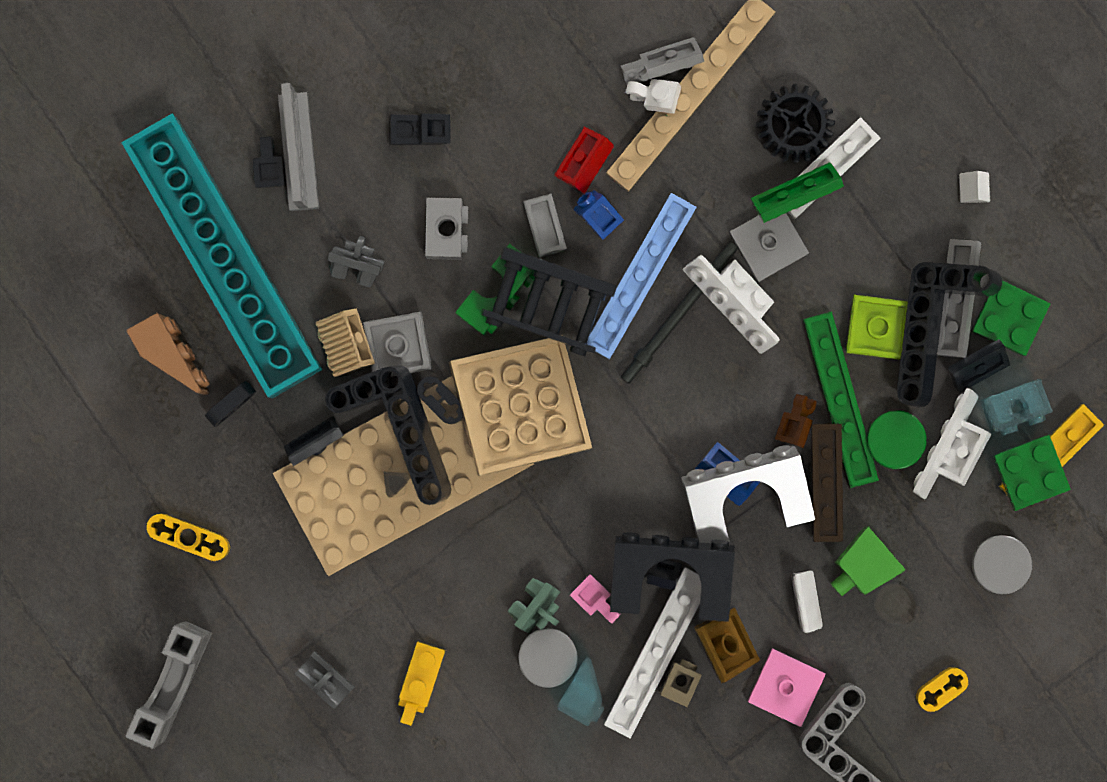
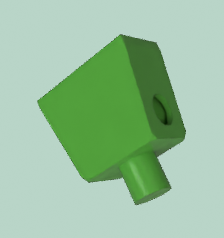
[830,527,906,596]

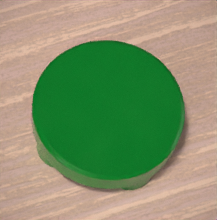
[867,411,926,469]

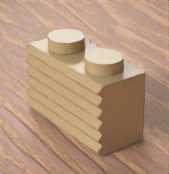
[316,308,375,377]

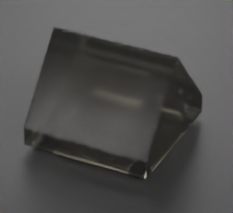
[384,472,411,498]

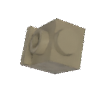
[659,659,702,707]

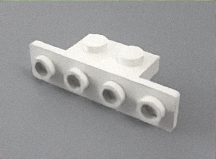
[683,255,780,354]
[913,388,991,499]

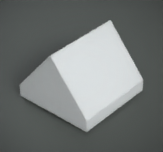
[959,171,990,203]

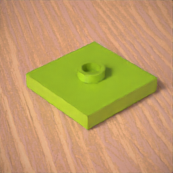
[846,295,908,360]

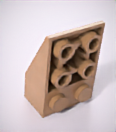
[126,313,210,395]

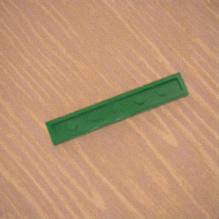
[803,311,879,488]

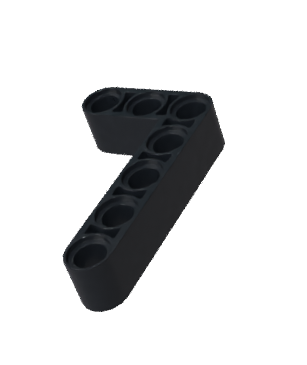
[897,262,1002,408]
[325,365,452,505]

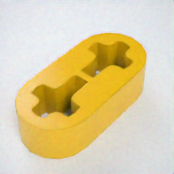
[916,667,968,712]

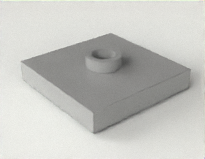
[729,213,809,283]
[363,312,432,377]

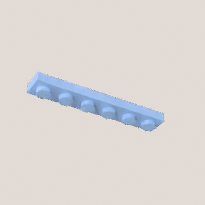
[587,193,696,360]

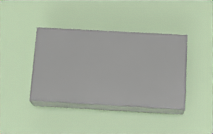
[523,194,567,258]

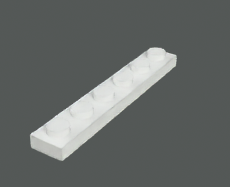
[604,567,701,738]

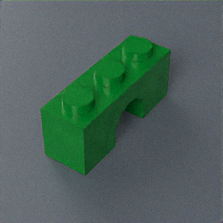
[455,243,535,336]

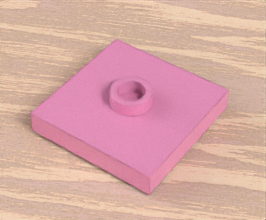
[747,648,826,727]

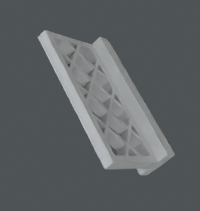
[278,83,319,211]

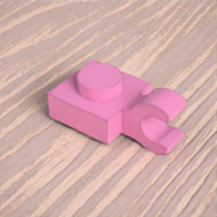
[570,574,620,624]

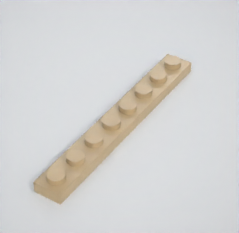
[606,0,775,192]

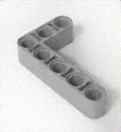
[799,683,881,782]

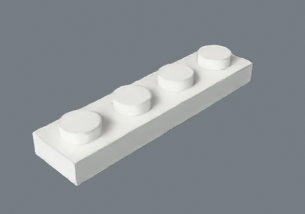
[788,117,881,219]

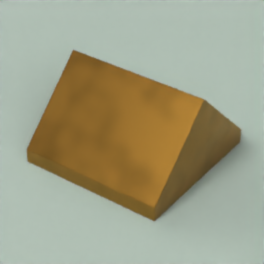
[694,608,760,683]

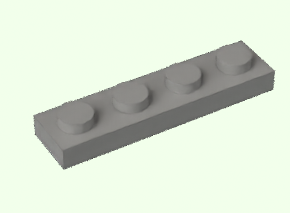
[937,239,981,358]

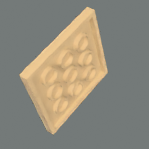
[449,335,592,477]

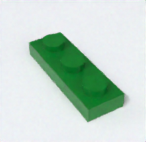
[751,162,844,223]

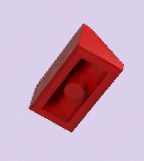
[554,126,614,194]

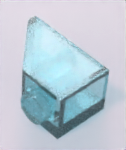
[557,655,604,726]

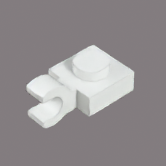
[626,79,681,114]

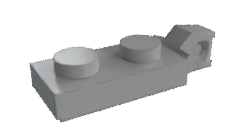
[621,37,704,85]

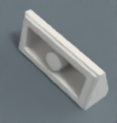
[791,570,823,633]

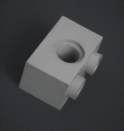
[425,198,468,260]

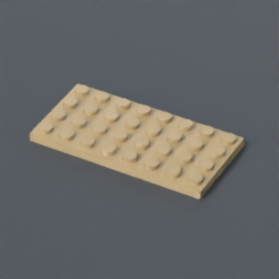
[273,376,534,576]

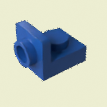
[573,190,624,240]

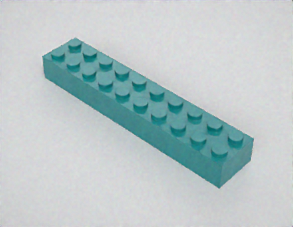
[121,113,323,399]

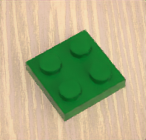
[971,281,1051,357]
[993,435,1071,511]

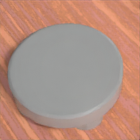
[972,535,1032,594]
[518,628,577,688]

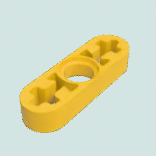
[147,514,230,561]

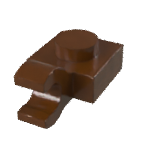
[775,394,817,448]

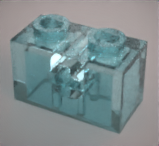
[980,379,1053,436]

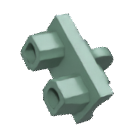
[508,578,561,634]

